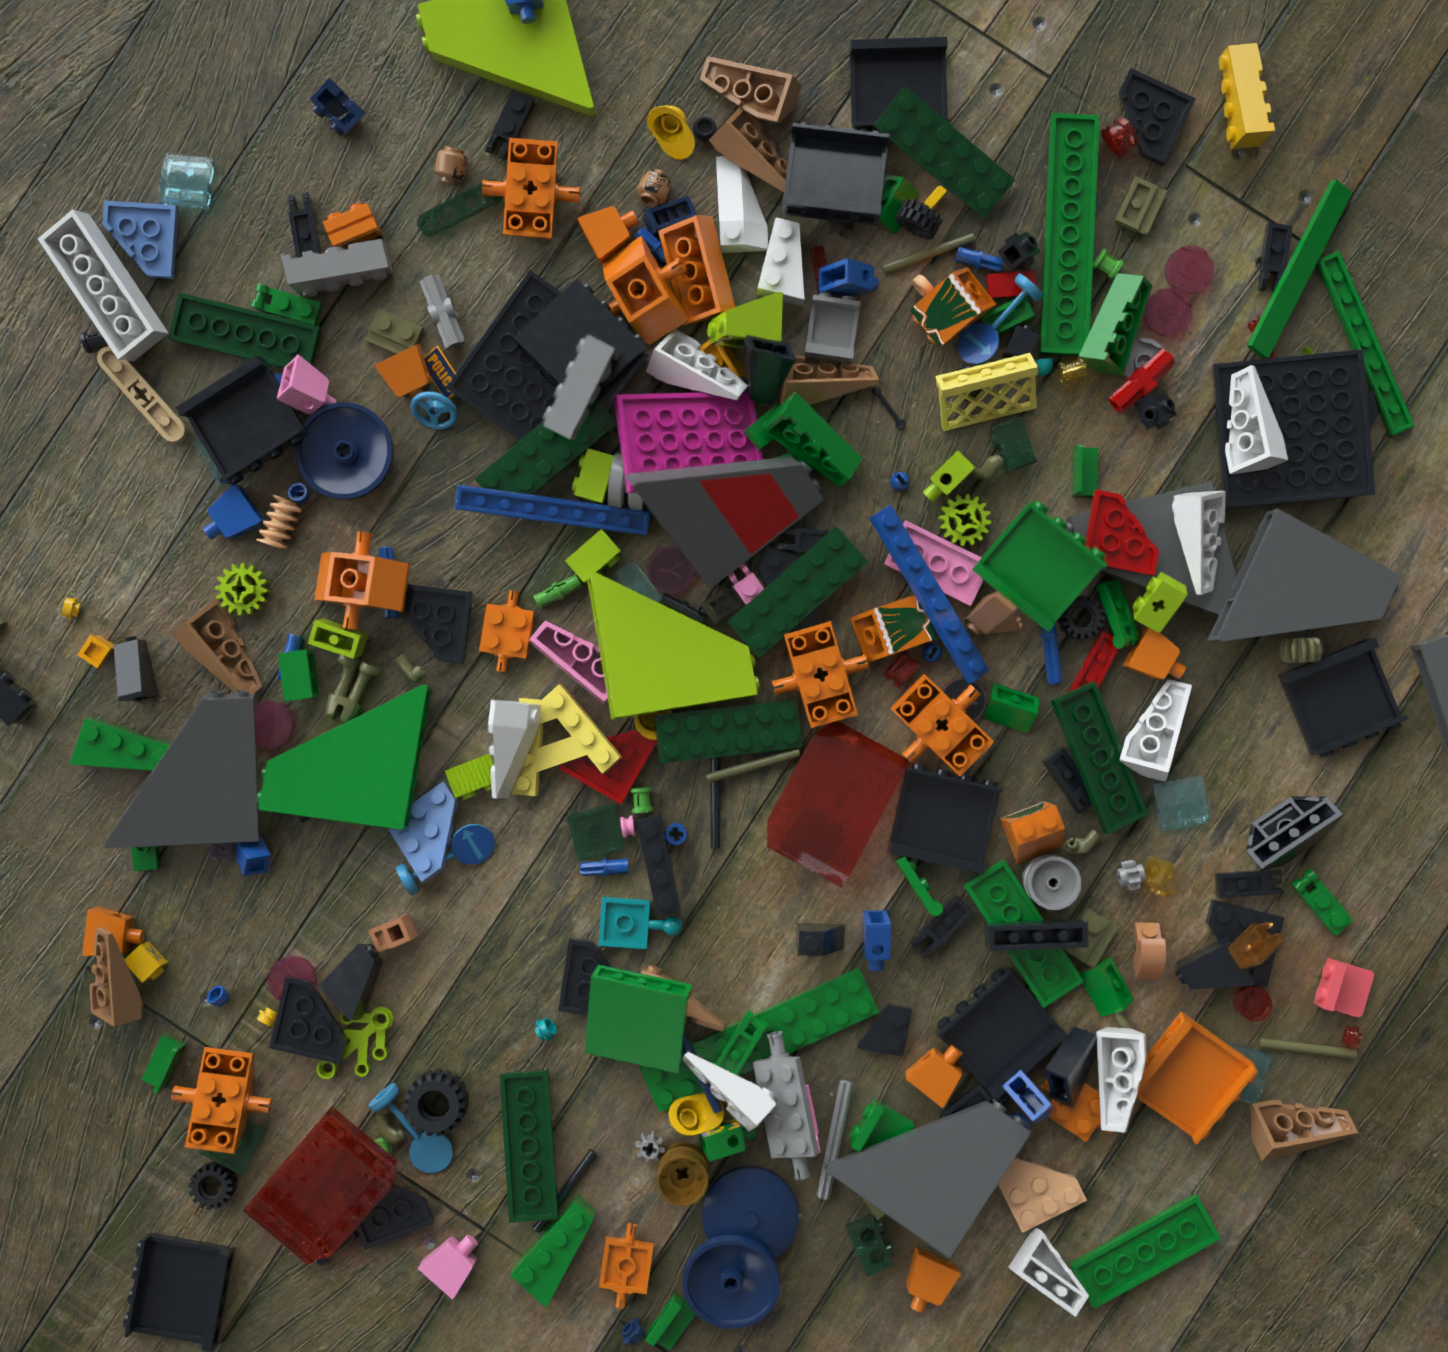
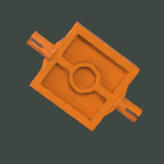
[479,590,535,672]
[1041,1079,1112,1142]
[599,1223,654,1309]

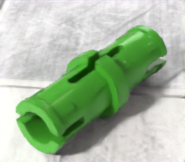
[533,574,583,609]

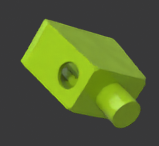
[923,451,975,502]

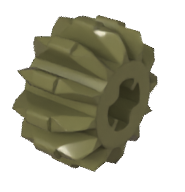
[1279,637,1323,663]

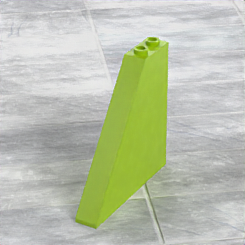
[416,0,596,116]
[587,572,759,720]

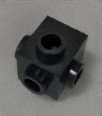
[997,232,1041,271]
[1134,389,1177,430]

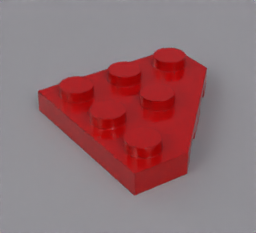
[1085,489,1159,576]
[558,729,657,804]

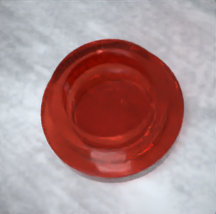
[1342,1025,1362,1050]

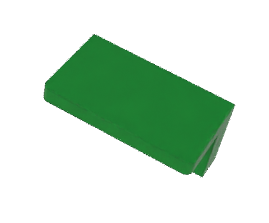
[879,175,919,234]
[1071,445,1098,497]
[278,649,320,701]
[983,683,1040,733]
[1079,957,1134,1017]
[141,1034,186,1094]
[646,1293,696,1350]

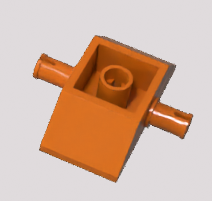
[482,138,580,239]
[602,236,689,346]
[314,531,410,630]
[772,621,869,728]
[890,674,994,776]
[171,1047,273,1154]

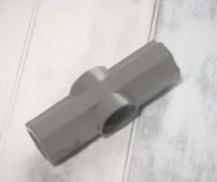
[420,274,466,350]

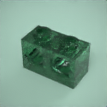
[846,1213,895,1277]

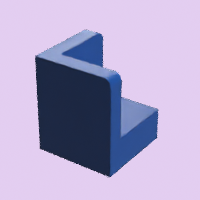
[235,836,271,876]

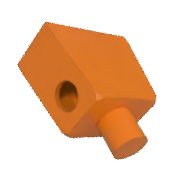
[577,206,639,265]
[375,344,431,401]
[1122,626,1186,680]
[82,907,145,956]
[905,1045,963,1108]
[906,1247,961,1313]

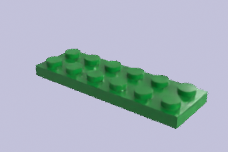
[963,859,1084,1008]
[1069,1193,1221,1309]

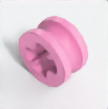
[620,815,636,838]

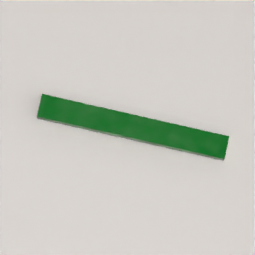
[1246,179,1352,359]
[1316,251,1415,437]

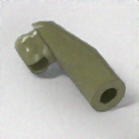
[971,455,1004,480]
[394,654,425,682]
[1066,830,1101,854]
[376,1112,405,1145]

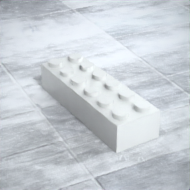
[38,209,169,362]

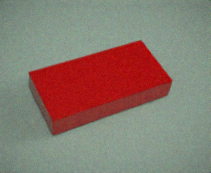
[986,270,1036,300]

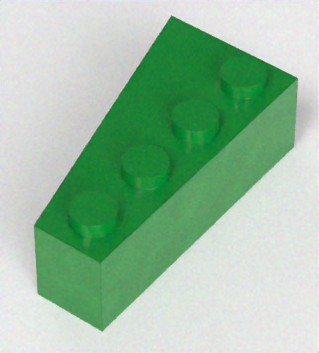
[1079,273,1153,377]
[762,392,862,487]
[69,718,171,770]
[510,1194,596,1308]

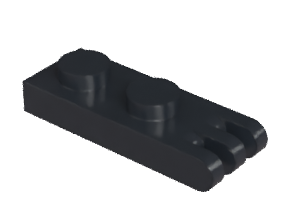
[1042,747,1091,814]
[1215,869,1283,898]

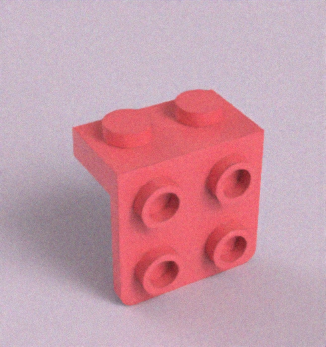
[1314,957,1374,1017]

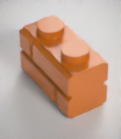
[323,202,382,250]

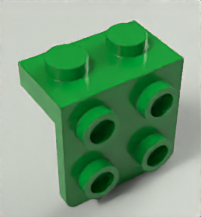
[849,1098,914,1152]

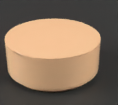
[912,274,934,297]

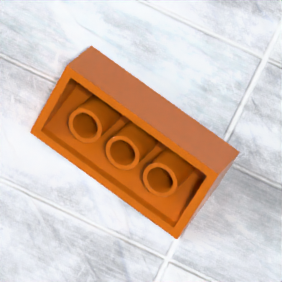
[658,215,736,325]

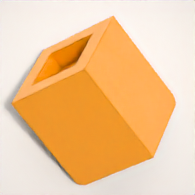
[77,635,114,669]

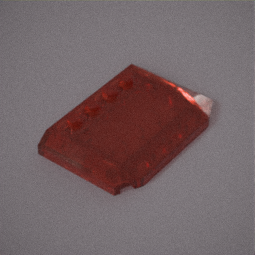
[766,721,909,888]
[243,1106,398,1265]

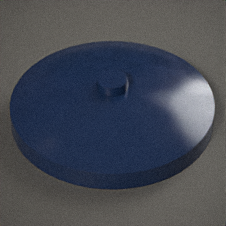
[295,402,394,500]
[702,1166,799,1259]
[682,1235,780,1329]

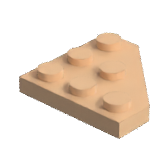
[998,1157,1087,1233]

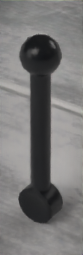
[872,387,906,429]
[317,1230,359,1266]

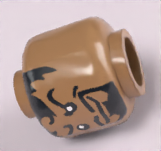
[434,146,468,185]
[636,169,672,207]

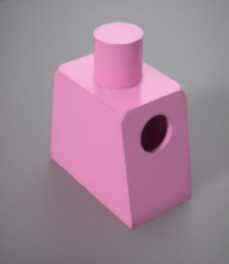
[277,355,336,414]
[418,1234,478,1299]

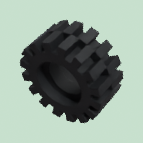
[895,199,943,240]
[1058,595,1105,639]
[188,1161,238,1210]

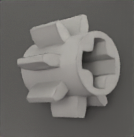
[1116,860,1146,891]
[635,1131,665,1163]

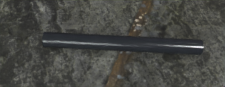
[710,757,720,848]
[533,1149,598,1233]

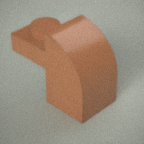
[368,913,419,952]
[1133,922,1166,980]

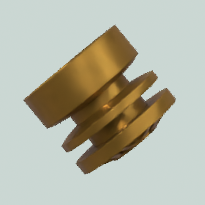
[657,1142,708,1206]

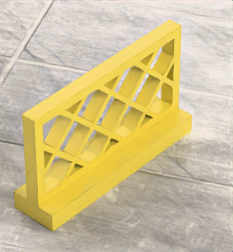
[935,353,1038,431]

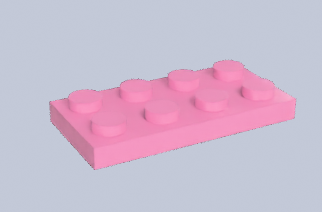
[884,520,984,606]

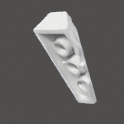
[716,156,768,253]
[646,329,748,400]
[1225,365,1288,474]
[1172,491,1225,595]
[1120,679,1192,782]
[488,700,542,798]
[1097,1027,1147,1132]
[682,1052,776,1132]

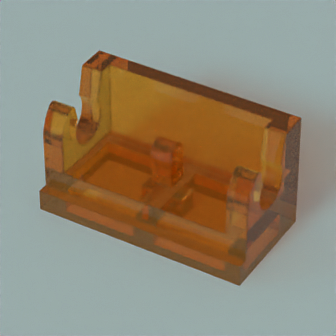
[1228,922,1285,969]

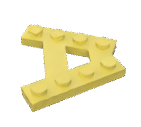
[512,684,622,796]

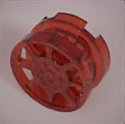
[1101,117,1138,157]
[884,650,920,688]
[1233,985,1272,1022]

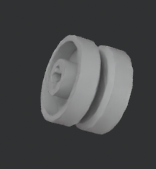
[608,454,645,511]
[1022,854,1081,910]

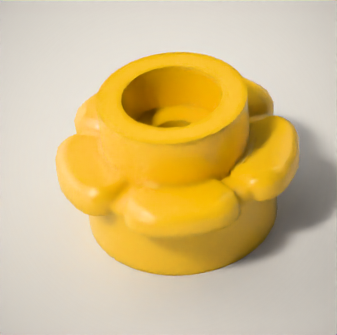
[61,597,81,620]
[257,1008,277,1028]

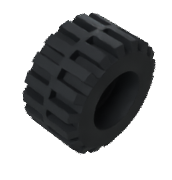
[403,1069,469,1137]

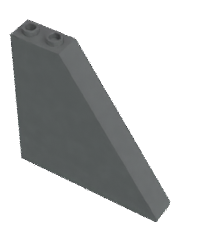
[1066,481,1236,618]
[1207,509,1401,643]
[104,690,260,848]
[824,1101,1031,1259]

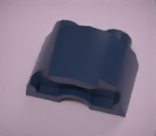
[309,78,366,136]

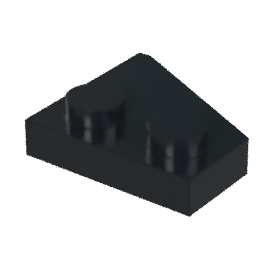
[857,1003,912,1057]

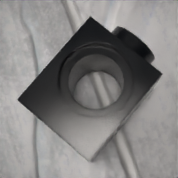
[1002,325,1039,358]

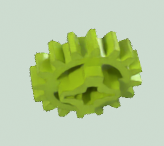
[938,494,991,547]
[215,563,270,616]

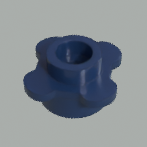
[621,1318,644,1345]

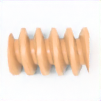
[256,495,301,548]

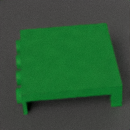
[972,500,1107,632]
[585,965,693,1073]

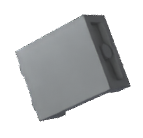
[804,292,861,363]

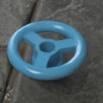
[410,392,458,430]

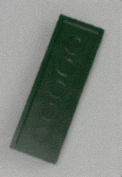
[873,85,1015,219]
[167,292,321,368]
[474,399,617,517]
[727,526,868,658]
[1050,681,1149,834]
[654,699,803,764]
[500,1069,559,1223]

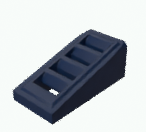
[643,195,697,237]

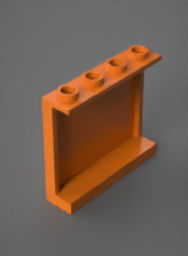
[1136,1012,1258,1145]

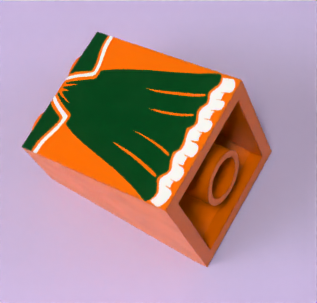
[910,267,997,348]
[850,595,936,663]
[1000,801,1065,864]

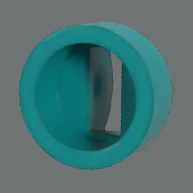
[1034,358,1053,376]

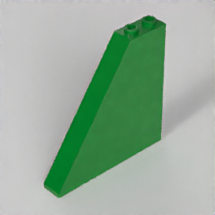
[256,685,432,831]

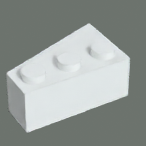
[757,217,805,306]
[1008,1227,1089,1317]

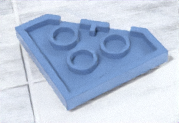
[102,201,179,279]
[388,781,458,883]

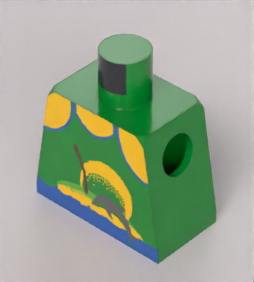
[699,1119,757,1162]

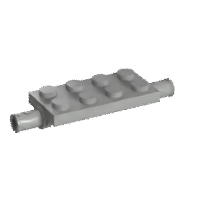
[753,1031,819,1180]

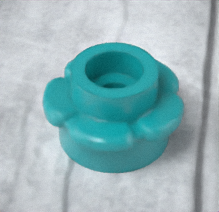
[535,1018,557,1041]

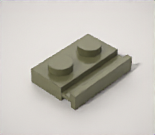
[1114,176,1167,237]
[364,308,424,354]
[1062,908,1118,968]

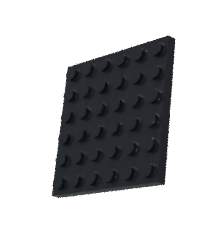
[446,270,649,474]
[1212,349,1375,509]

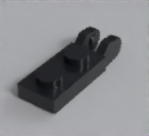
[485,90,535,160]
[288,192,322,258]
[1258,222,1293,292]
[775,528,844,554]
[910,894,974,958]

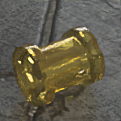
[1057,357,1088,384]

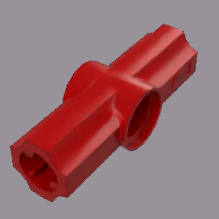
[1108,349,1176,414]

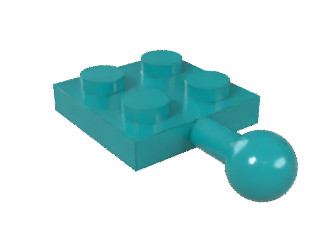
[598,896,682,949]

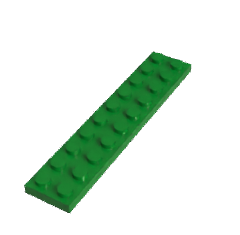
[1039,113,1100,356]
[639,967,879,1112]

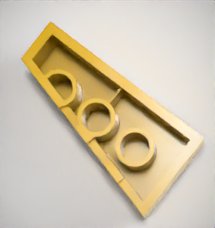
[1219,43,1275,149]

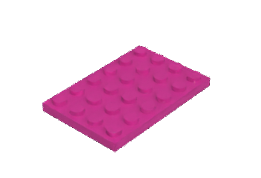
[614,391,763,494]

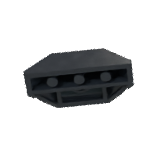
[1246,796,1343,871]

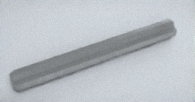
[817,1080,853,1200]

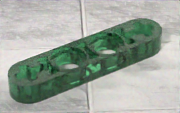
[417,179,503,237]

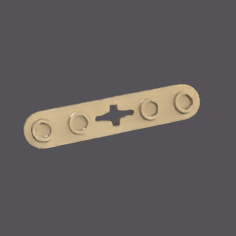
[97,346,188,443]

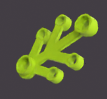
[316,1006,394,1079]

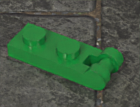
[250,283,323,326]
[1096,579,1140,649]
[894,855,943,916]
[1291,868,1354,936]
[714,1010,769,1075]

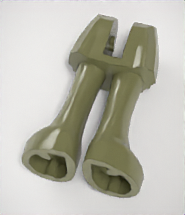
[325,654,382,724]

